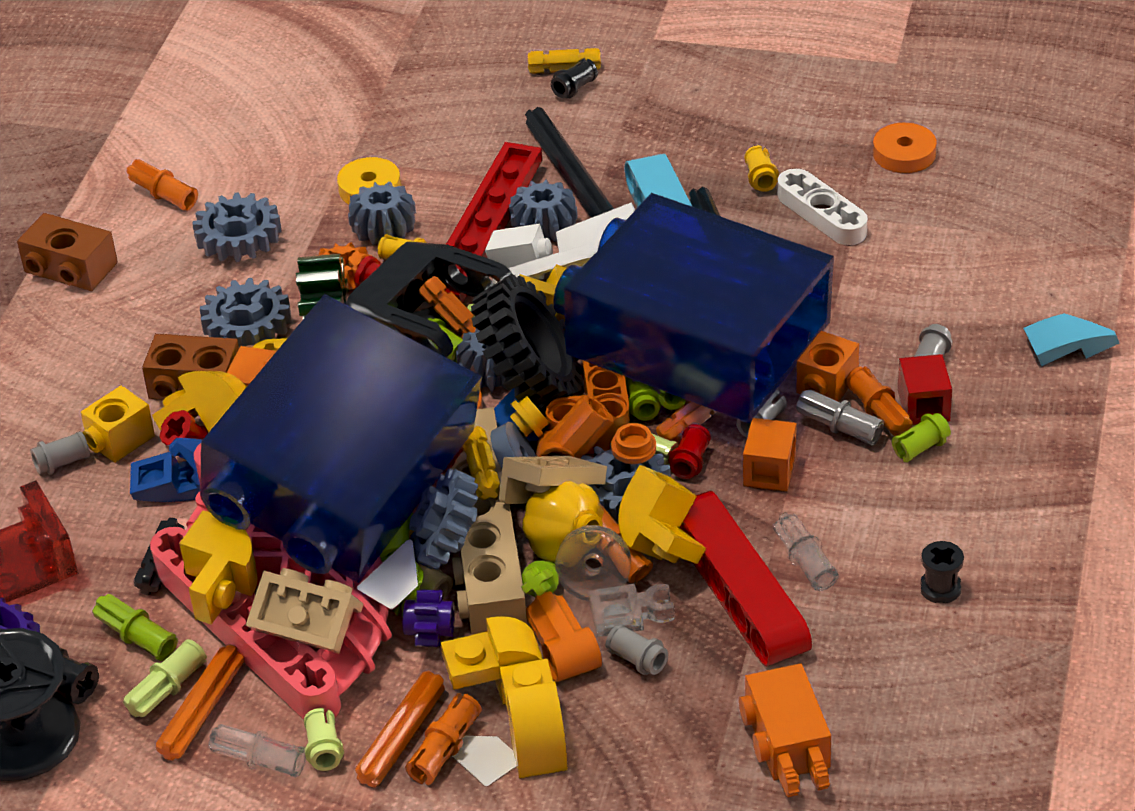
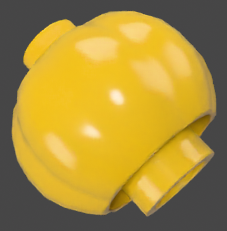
[522,481,604,565]

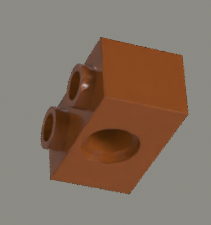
[17,213,118,292]

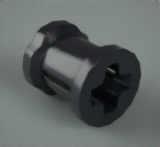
[920,541,964,603]
[58,647,99,704]

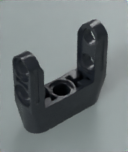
[344,242,513,366]

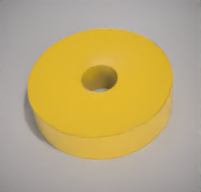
[337,157,401,205]

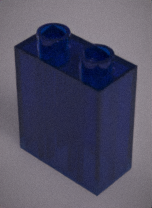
[553,192,834,423]
[200,294,482,583]

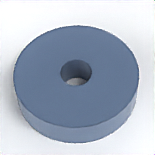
[490,422,536,469]

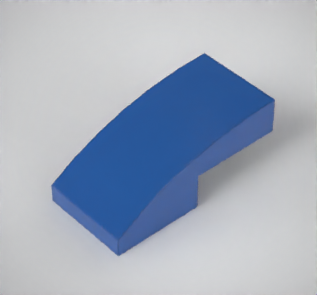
[130,452,202,502]

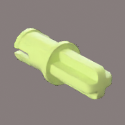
[123,639,207,717]

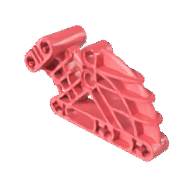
[150,438,399,723]

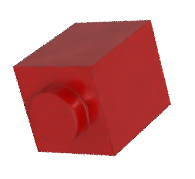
[898,354,952,425]

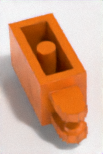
[739,663,831,797]

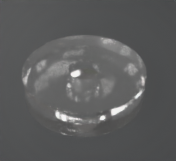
[555,525,631,602]

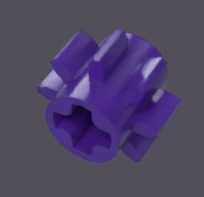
[403,590,455,647]

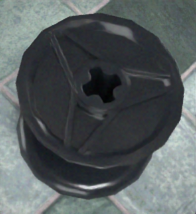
[0,628,81,781]

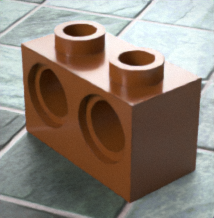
[142,333,239,400]

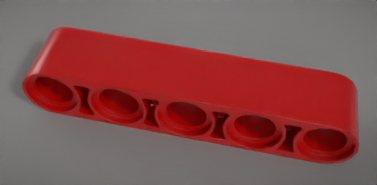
[680,490,812,667]

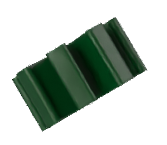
[296,254,350,337]

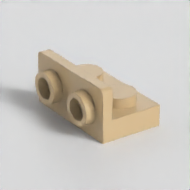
[499,456,607,504]
[246,568,364,653]

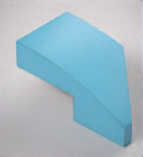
[1023,313,1120,366]

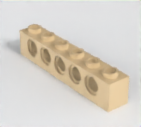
[435,407,527,635]

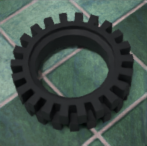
[471,275,584,412]

